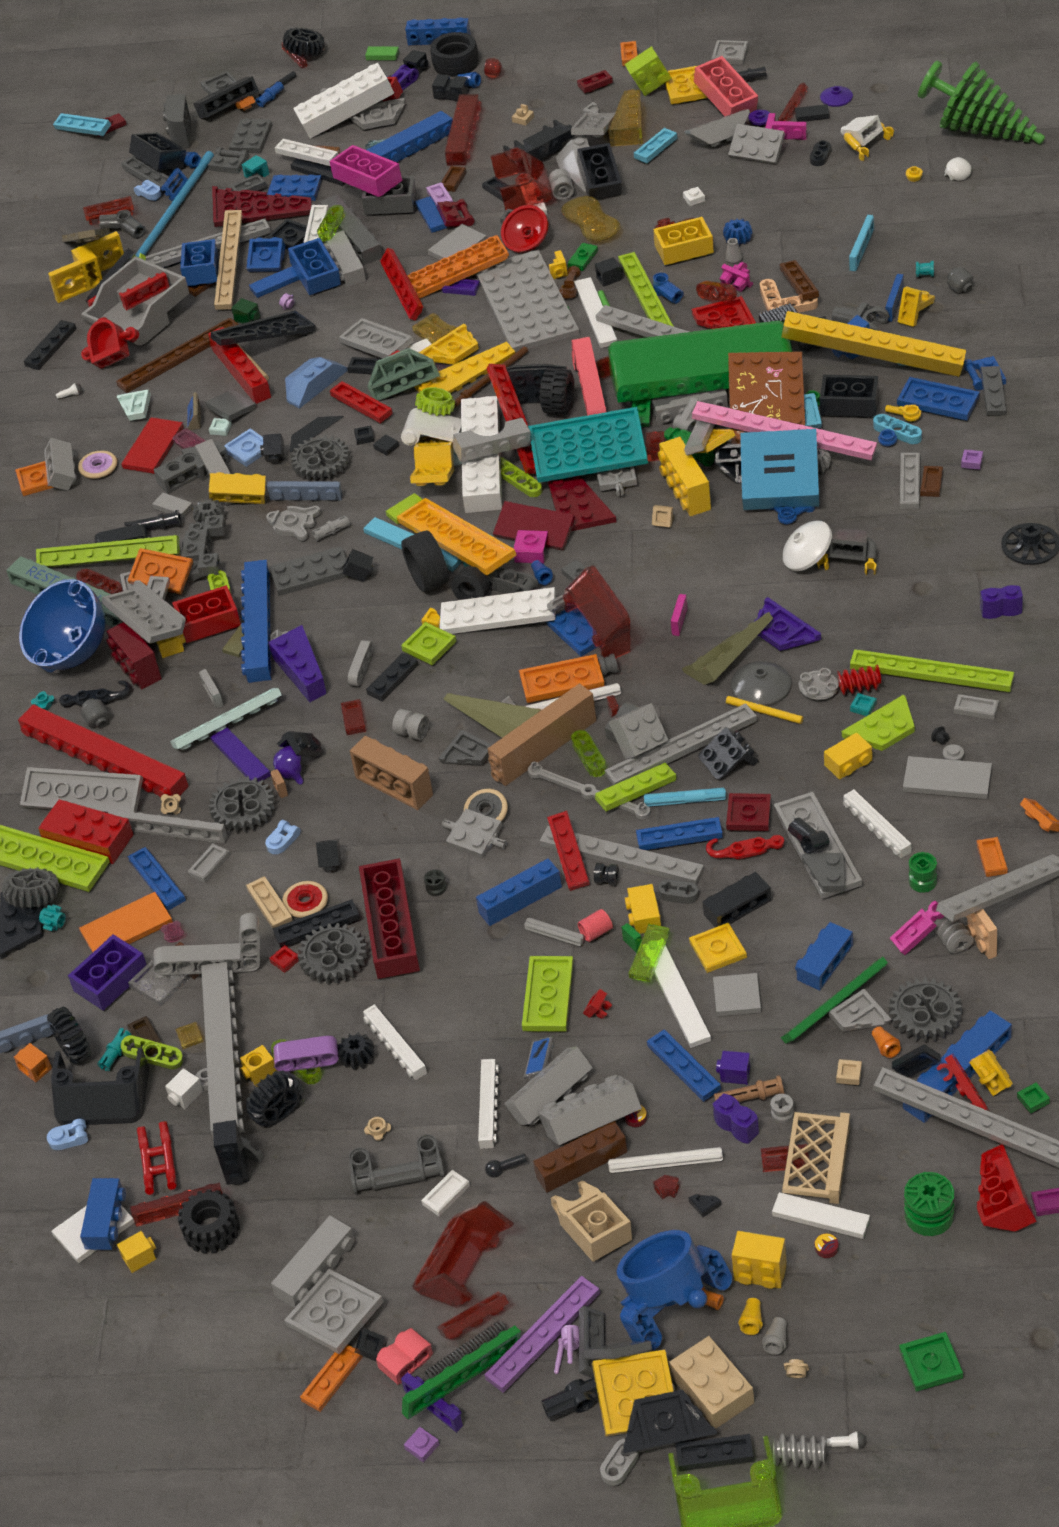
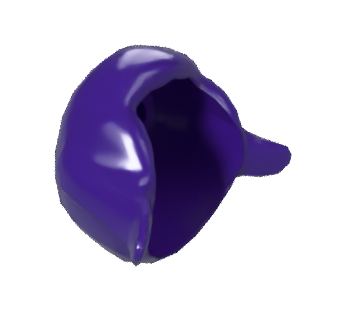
[273,746,303,785]

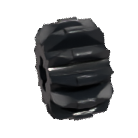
[337,1032,375,1070]

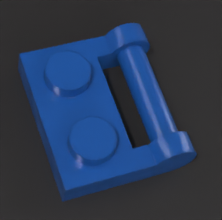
[963,356,1006,390]

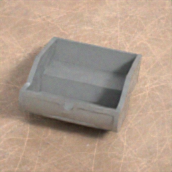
[81,256,189,345]

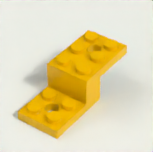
[48,231,124,303]
[410,436,454,486]

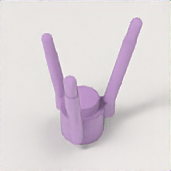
[554,1325,579,1374]

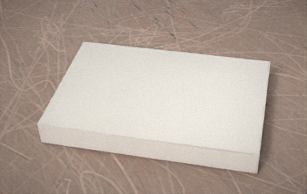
[52,1205,135,1264]

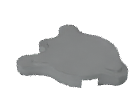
[266,506,321,541]

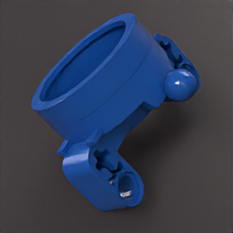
[617,1230,732,1350]

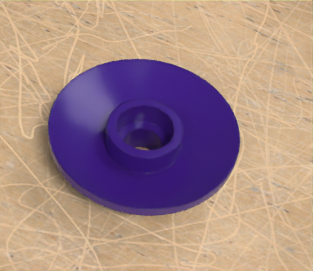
[820,86,853,107]

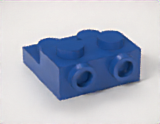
[246,237,285,272]

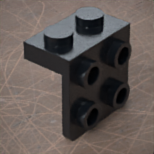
[698,727,759,781]

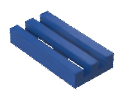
[161,168,188,201]

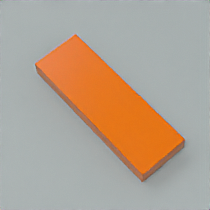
[300,1344,363,1412]

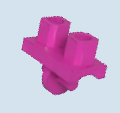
[719,262,753,292]

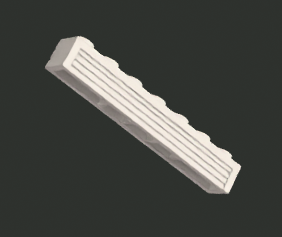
[843,789,912,858]
[363,1004,427,1080]
[478,1059,499,1149]

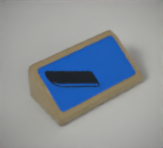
[187,392,201,430]

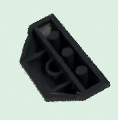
[715,444,742,483]

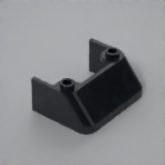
[51,1047,149,1126]

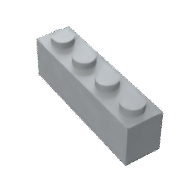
[324,230,366,287]
[504,1046,593,1125]
[271,1215,355,1308]

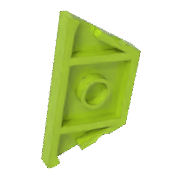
[841,695,915,751]

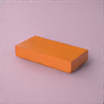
[977,837,1008,877]

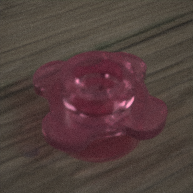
[160,921,184,942]

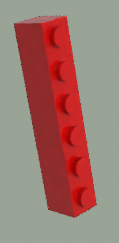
[208,327,271,404]

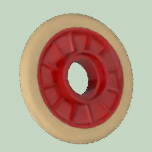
[282,881,328,918]

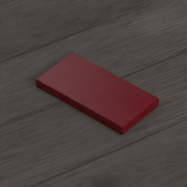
[493,501,575,551]

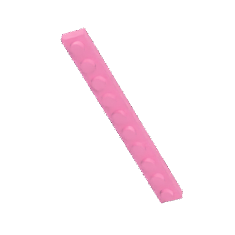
[692,401,877,460]

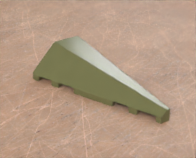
[682,612,773,685]
[444,693,541,738]

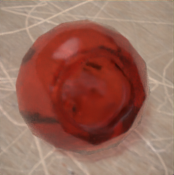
[484,58,502,78]

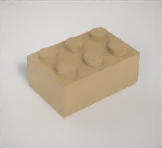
[669,1336,754,1429]

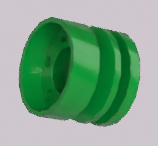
[904,1172,954,1236]

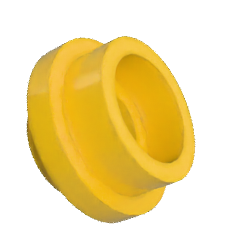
[906,166,923,182]

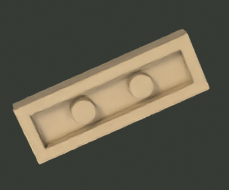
[246,876,293,928]

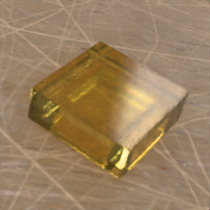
[175,1022,203,1049]

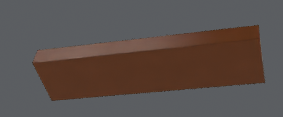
[779,260,819,301]

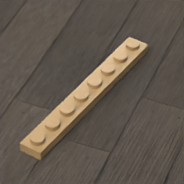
[214,210,242,310]

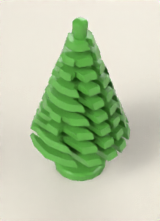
[917,60,1045,144]

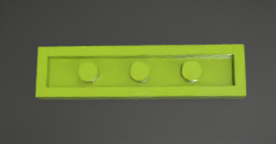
[595,763,676,811]

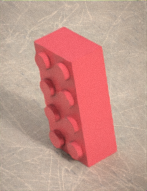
[694,56,758,116]

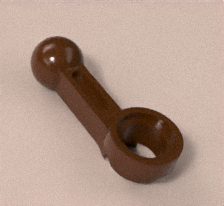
[559,266,581,298]

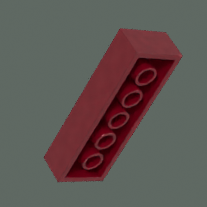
[359,858,420,979]

